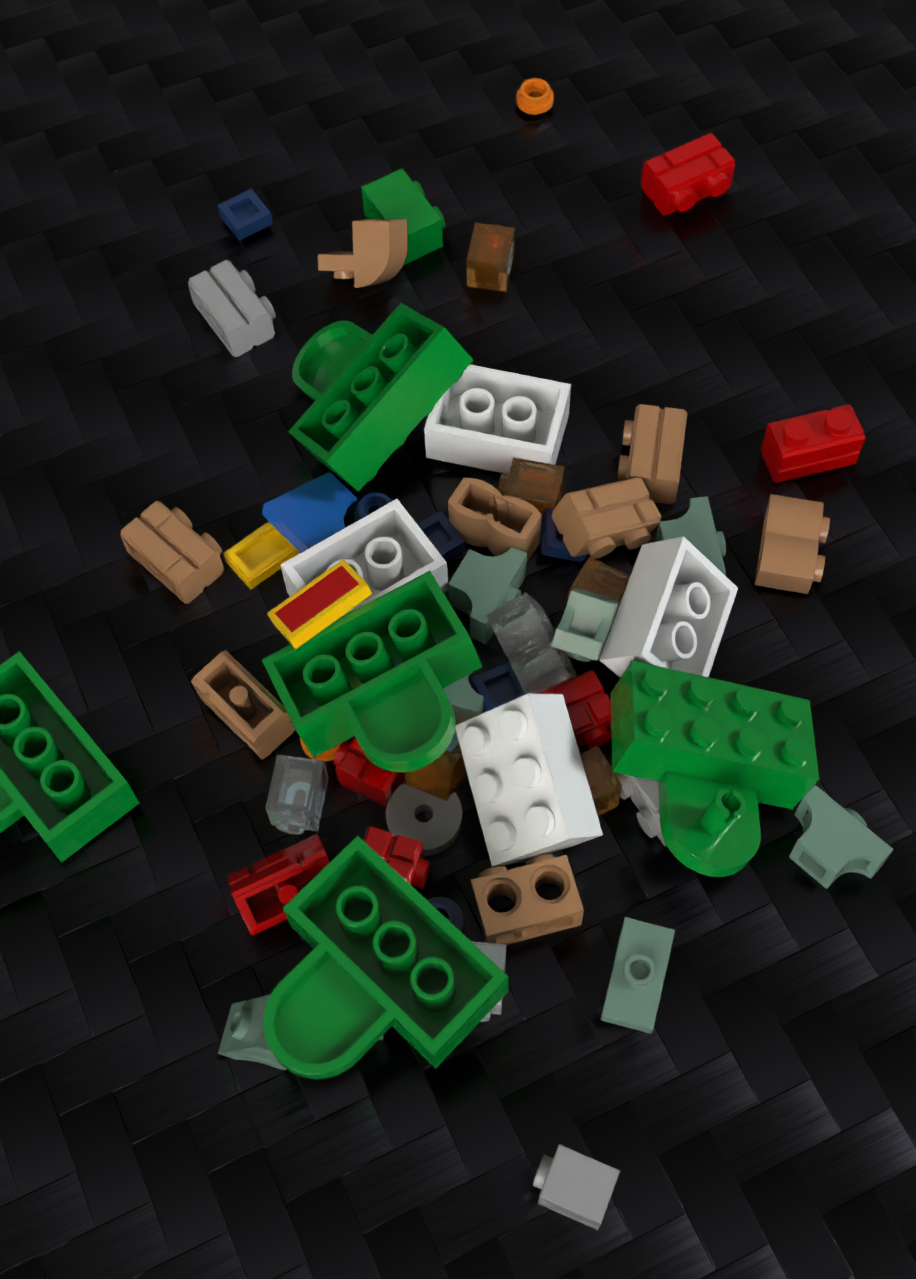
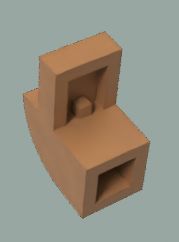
[318,219,407,288]

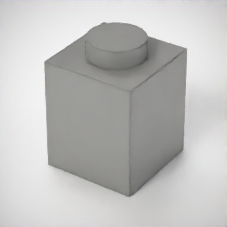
[533,1145,620,1230]

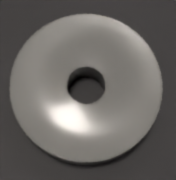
[386,778,463,856]

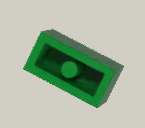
[361,169,445,265]

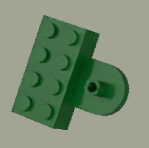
[288,303,473,492]
[262,570,482,772]
[0,651,139,863]
[611,660,819,877]
[263,836,508,1079]

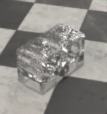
[486,592,578,694]

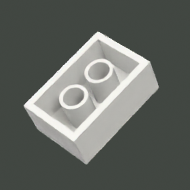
[424,365,571,483]
[281,499,448,618]
[599,536,738,677]
[455,693,603,867]

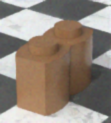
[448,478,542,562]
[755,494,830,594]

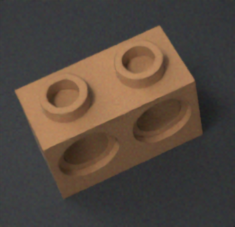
[471,854,584,945]

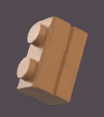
[617,404,687,505]
[552,477,661,559]
[120,501,224,604]
[191,650,295,759]

